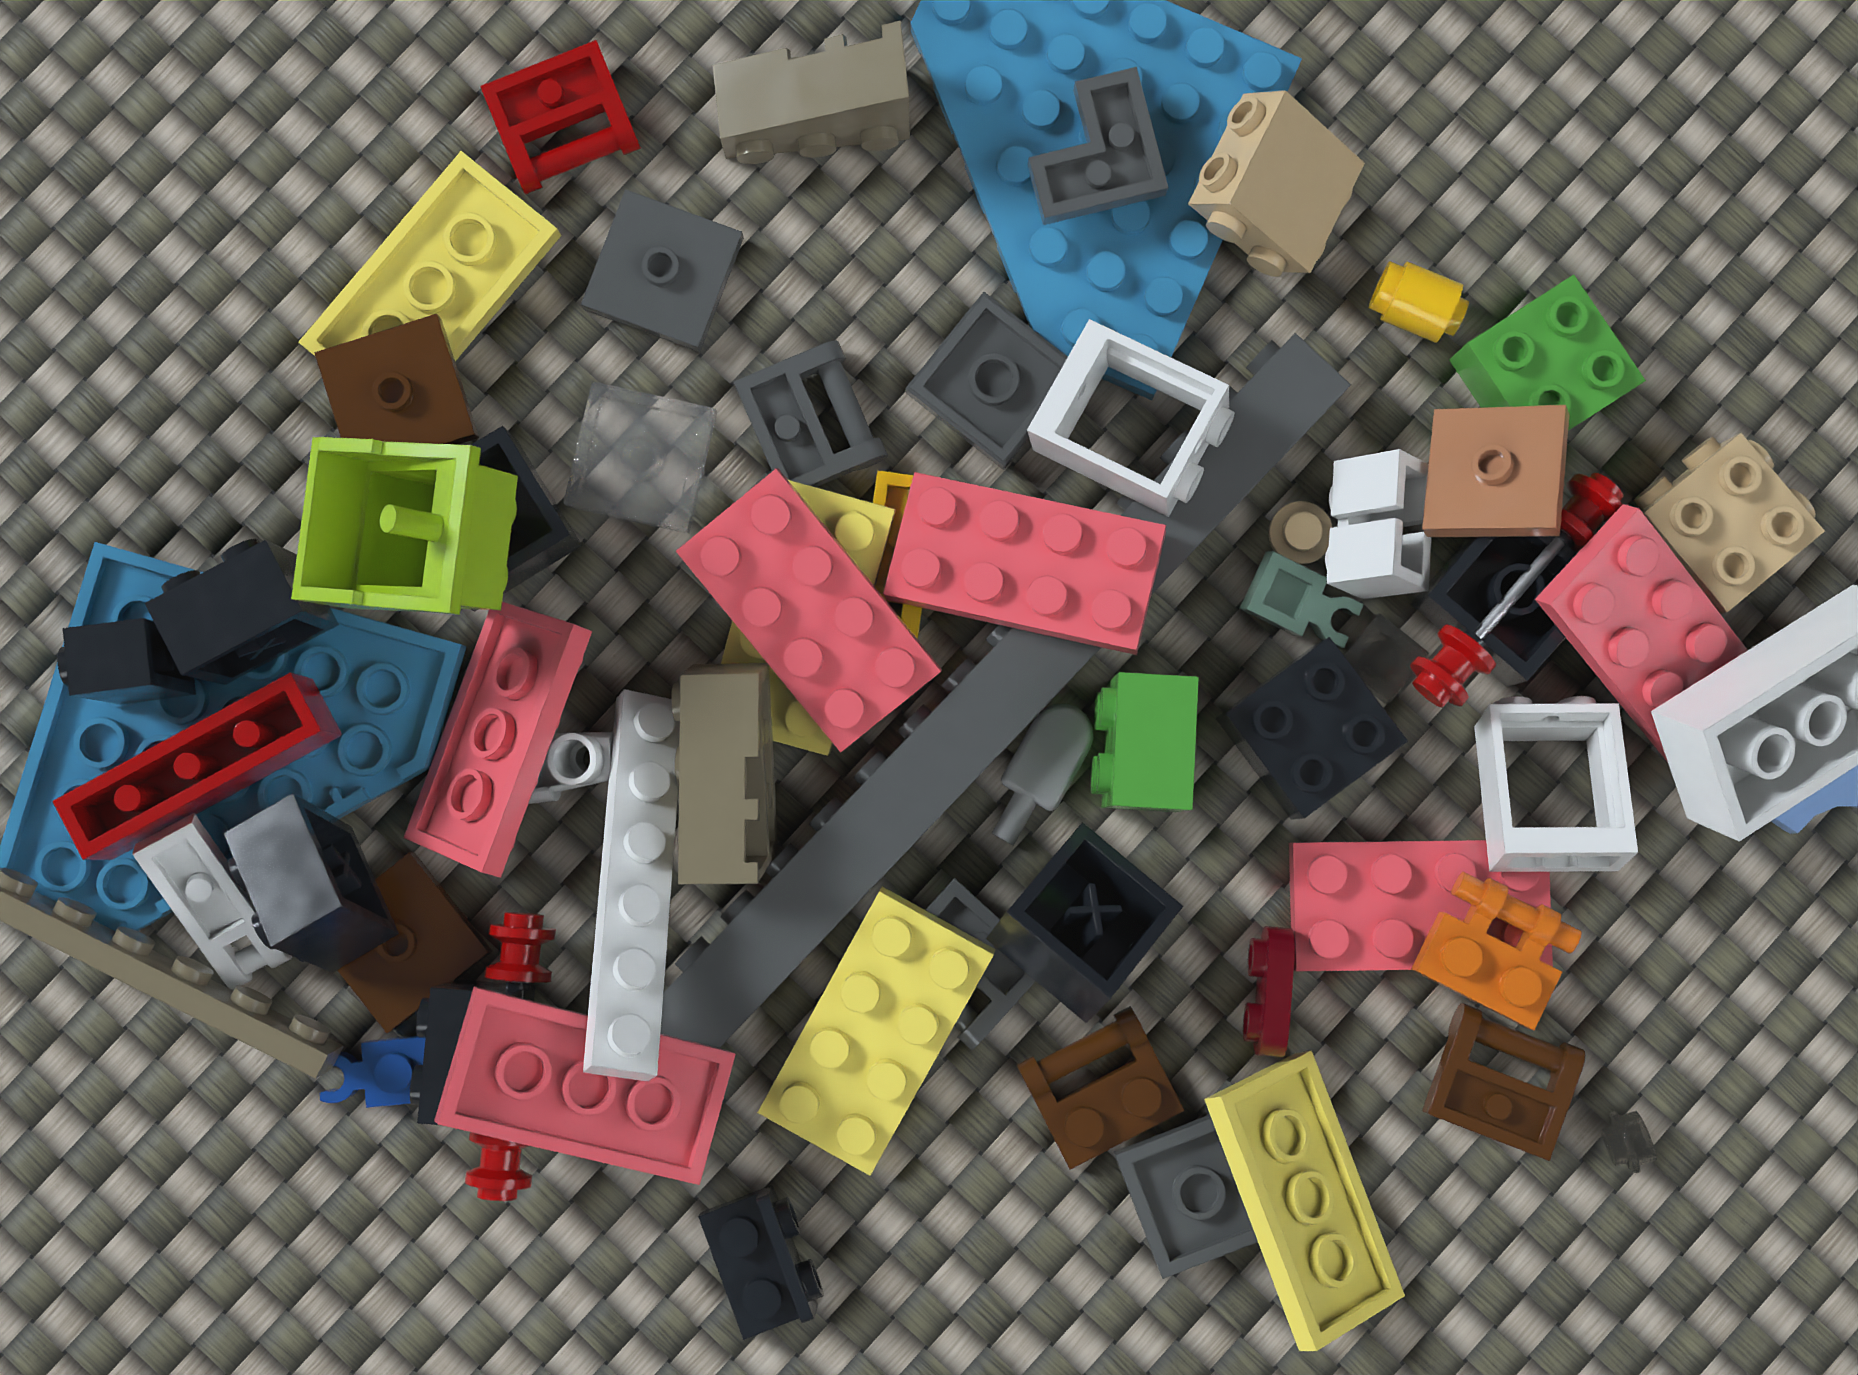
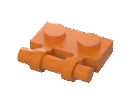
[1411,872,1582,1030]

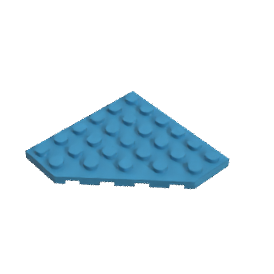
[911,0,1302,400]
[0,542,466,931]

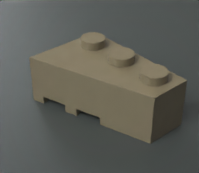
[712,21,910,164]
[671,663,778,884]

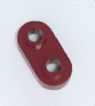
[1243,926,1295,1058]

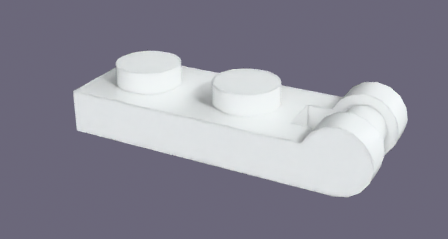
[132,813,292,990]

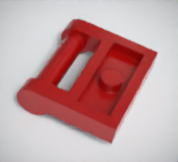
[480,40,641,195]

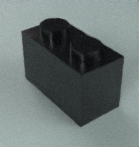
[57,618,196,705]

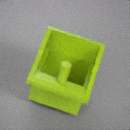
[291,437,518,615]

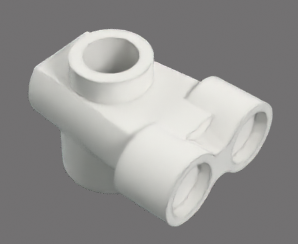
[528,732,613,804]

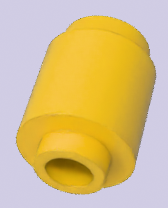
[1368,261,1469,343]

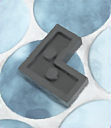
[1028,67,1169,225]

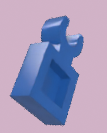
[320,1036,425,1108]

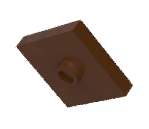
[314,314,479,445]
[337,852,492,1034]

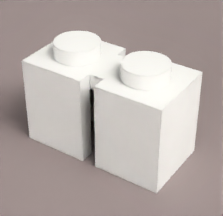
[1325,449,1431,599]

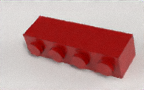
[52,672,342,860]

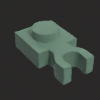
[1239,551,1364,648]

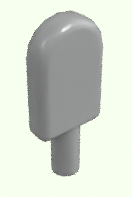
[992,703,1094,846]

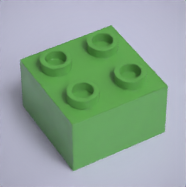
[1449,275,1646,431]
[1091,672,1199,812]

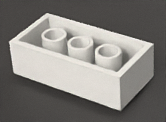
[1651,584,1858,841]

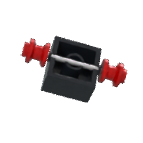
[1410,473,1624,708]
[410,912,556,1201]

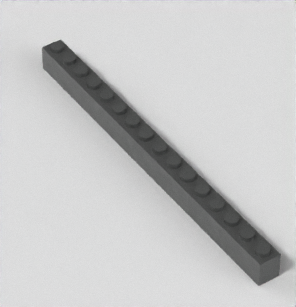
[660,333,1351,1048]

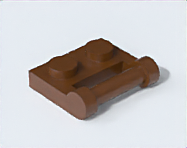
[1422,1003,1585,1161]
[1017,1006,1184,1170]

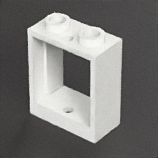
[1027,319,1235,517]
[1474,696,1638,872]

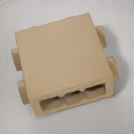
[1188,90,1365,277]
[1634,433,1825,614]

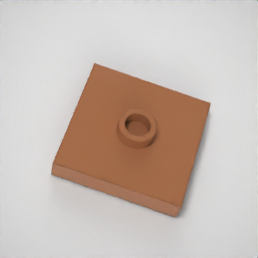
[1422,405,1570,537]

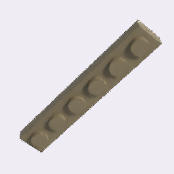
[0,868,344,1079]

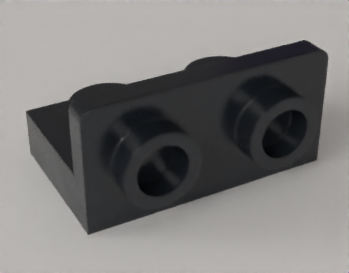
[698,1185,824,1340]

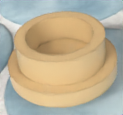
[1269,501,1333,565]

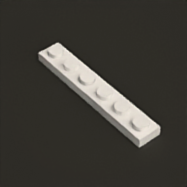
[583,689,680,1082]

